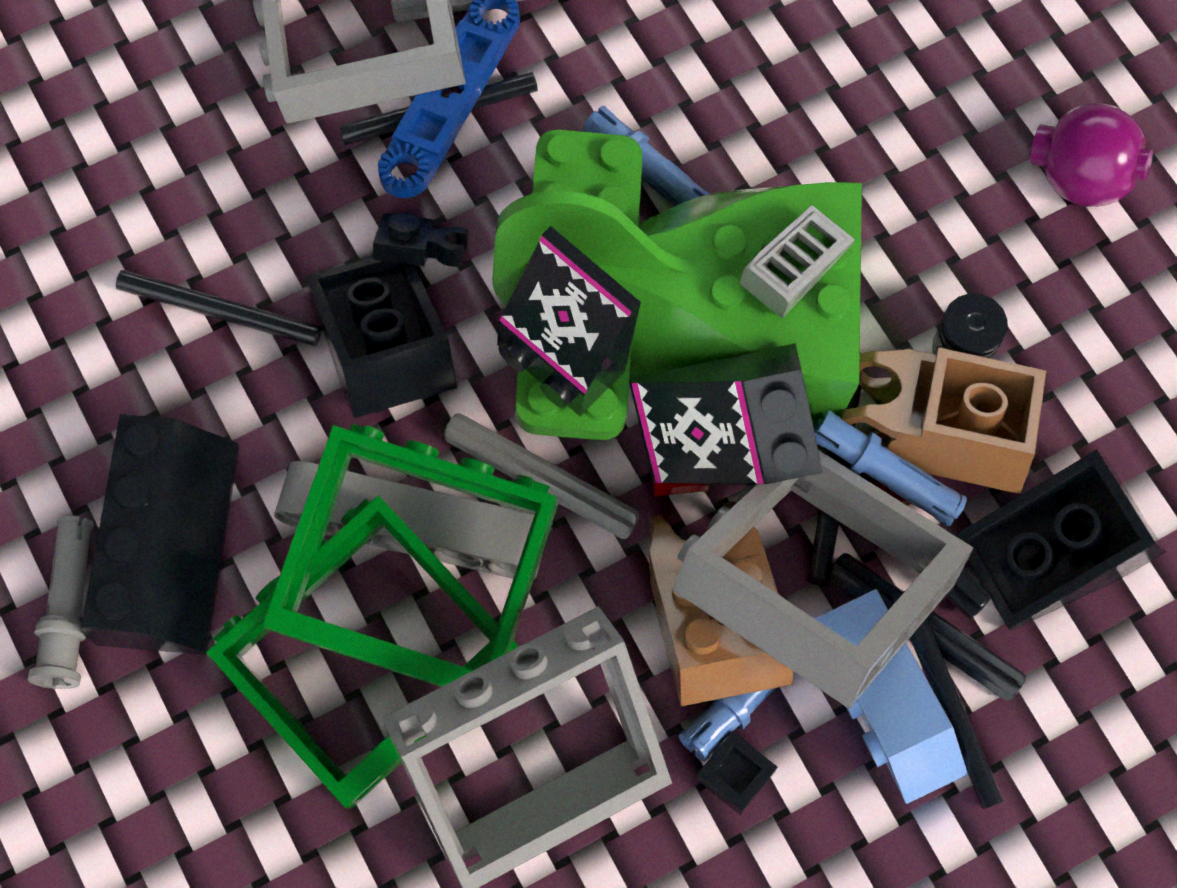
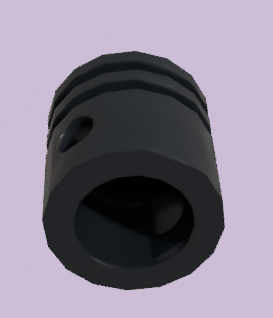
[932,293,1008,359]

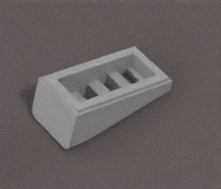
[739,205,855,319]

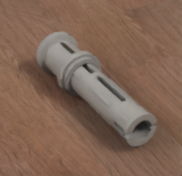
[28,516,94,689]

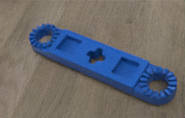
[377,0,520,198]

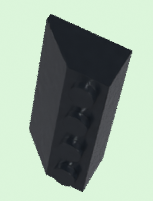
[81,414,240,655]

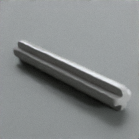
[444,413,639,539]

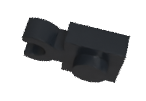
[373,212,469,267]

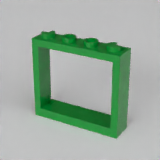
[262,423,558,687]
[206,495,519,808]

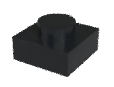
[695,731,778,816]

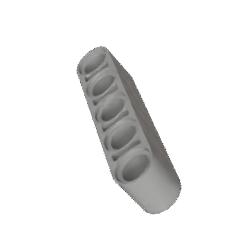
[274,461,542,579]

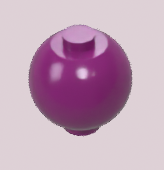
[1030,103,1153,207]

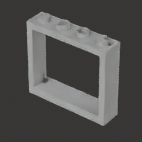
[253,0,466,124]
[672,450,973,709]
[381,606,672,888]

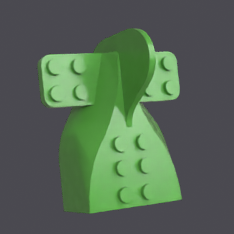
[492,130,862,440]

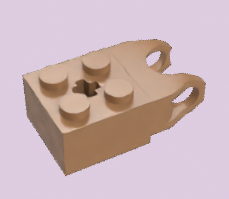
[841,347,1047,494]
[649,501,793,706]

